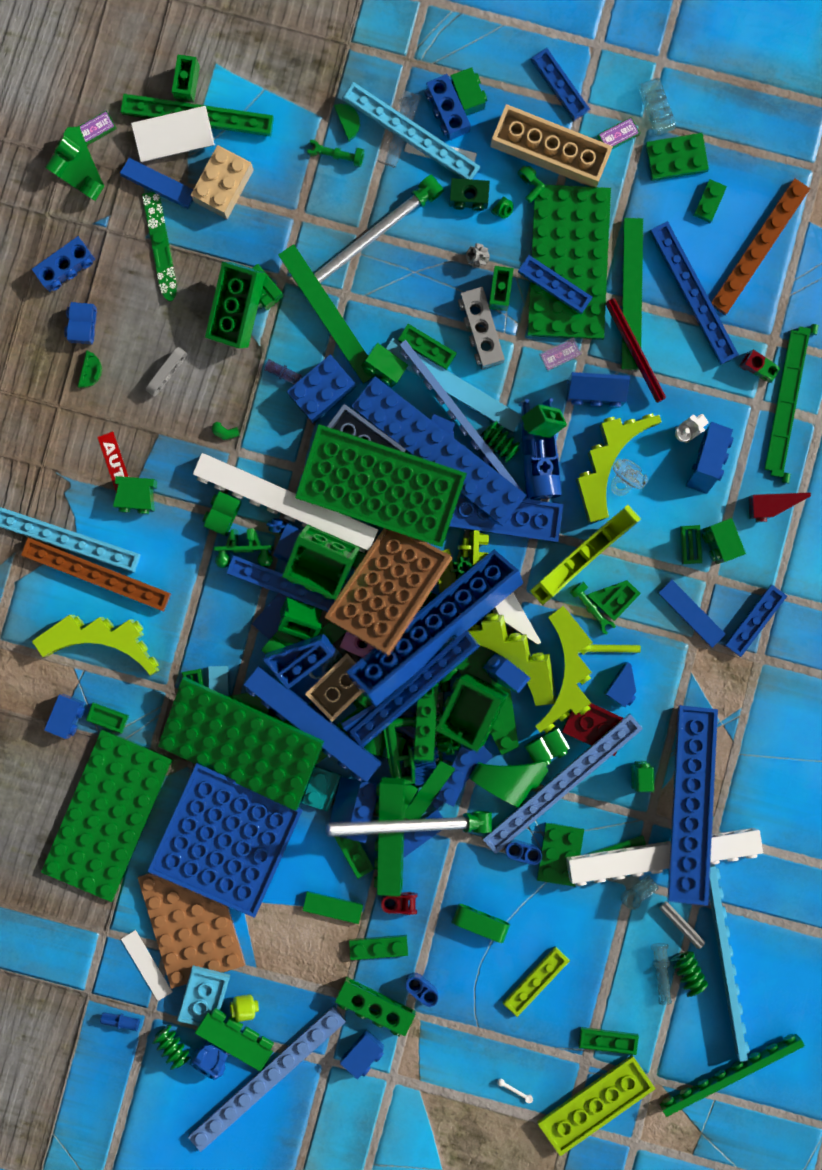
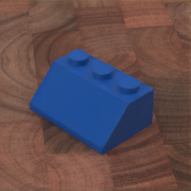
[567,372,630,408]
[326,777,377,843]

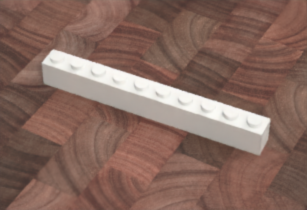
[193,453,379,553]
[566,828,763,886]

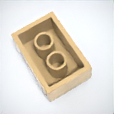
[191,145,254,219]
[305,653,362,722]

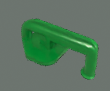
[383,716,417,785]

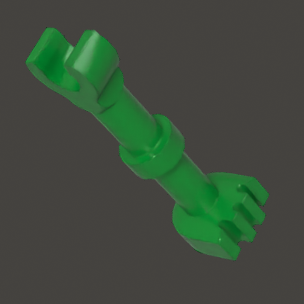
[307,140,365,167]
[570,582,616,635]

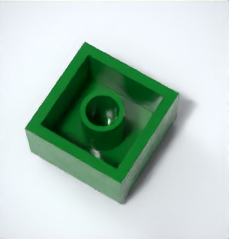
[702,518,746,564]

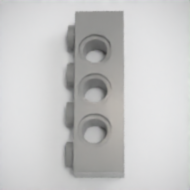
[458,287,505,369]

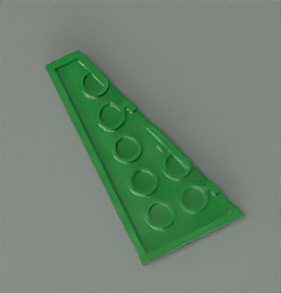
[457,645,519,755]

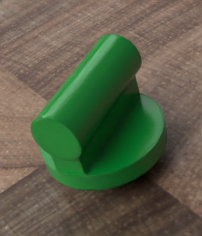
[491,196,513,218]

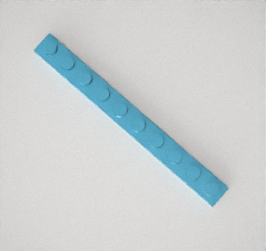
[709,865,749,1062]

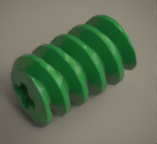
[480,420,520,463]
[670,951,708,997]
[152,1024,191,1070]

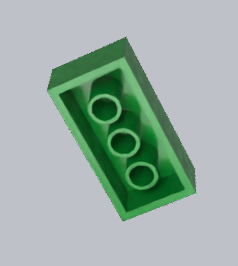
[205,262,266,349]

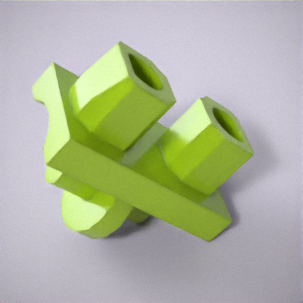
[457,530,489,565]

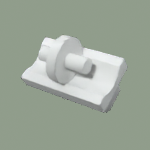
[675,414,708,443]

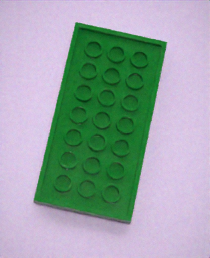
[527,185,611,340]
[295,424,467,547]
[158,677,324,811]
[41,729,173,902]

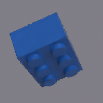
[287,354,356,424]

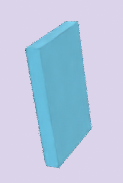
[177,965,230,1026]

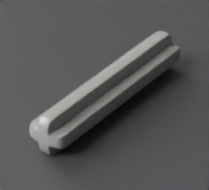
[659,901,705,949]

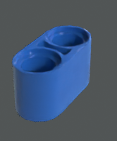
[273,523,303,562]
[505,840,542,865]
[406,972,438,1007]

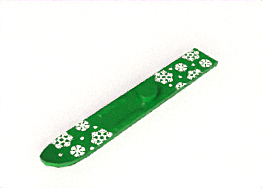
[142,192,177,301]

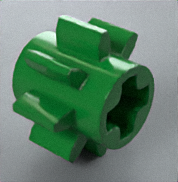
[451,557,474,579]
[437,734,461,755]

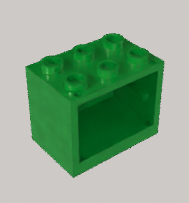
[282,525,360,600]
[436,673,509,752]

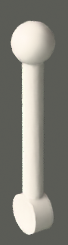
[497,1079,533,1103]

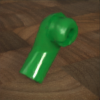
[212,422,240,440]
[440,667,458,692]

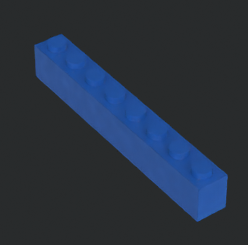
[244,666,382,782]

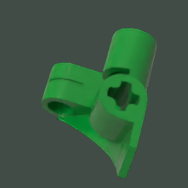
[45,126,105,201]
[469,760,548,807]

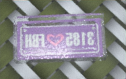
[539,337,582,372]

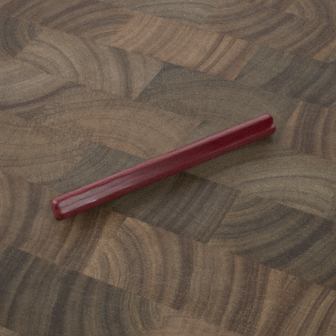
[606,298,666,403]

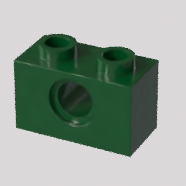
[450,178,490,211]

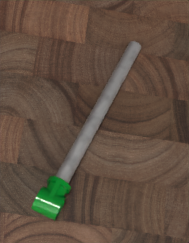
[314,175,444,283]
[326,811,492,836]

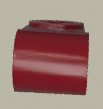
[381,892,418,915]

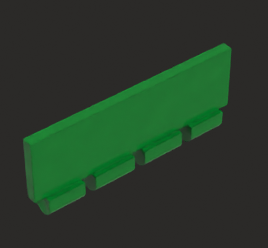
[195,1008,274,1072]

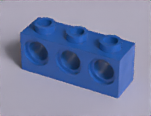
[424,74,471,141]
[32,236,96,292]

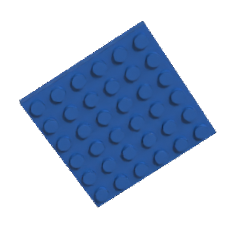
[147,763,303,918]

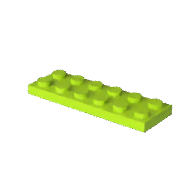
[537,1055,656,1156]

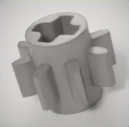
[466,243,490,269]

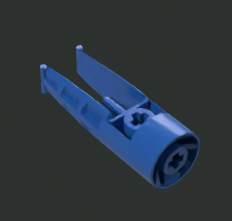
[518,398,562,500]

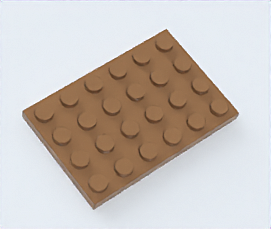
[325,528,452,656]
[137,873,246,989]

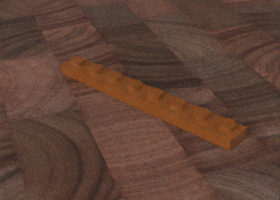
[711,178,811,315]
[21,538,171,611]

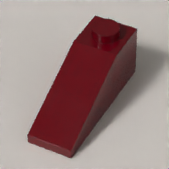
[748,492,811,523]

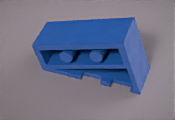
[686,422,734,494]
[263,634,336,689]

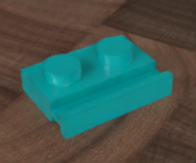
[302,766,341,812]

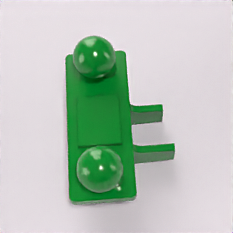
[214,528,273,568]

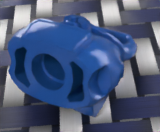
[190,1040,229,1080]

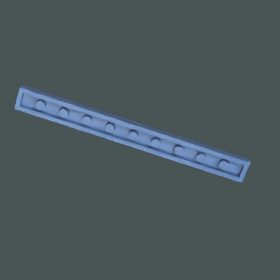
[400,340,523,492]
[483,713,643,854]
[188,1005,346,1152]

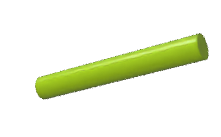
[588,644,641,653]

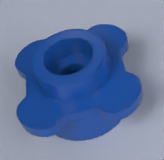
[266,518,287,533]

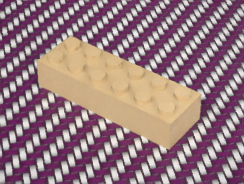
[491,104,613,187]

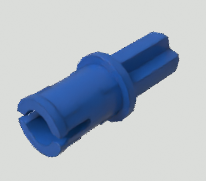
[100,1012,140,1031]

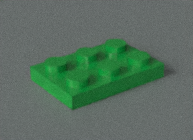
[645,133,709,181]
[537,822,584,887]

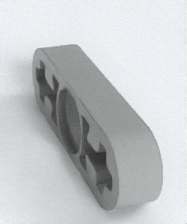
[146,347,187,397]

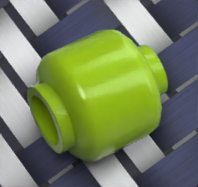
[230,994,259,1022]

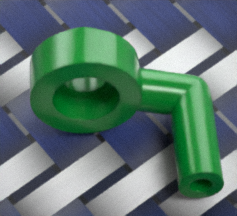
[518,166,545,203]

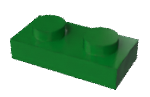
[693,179,727,223]

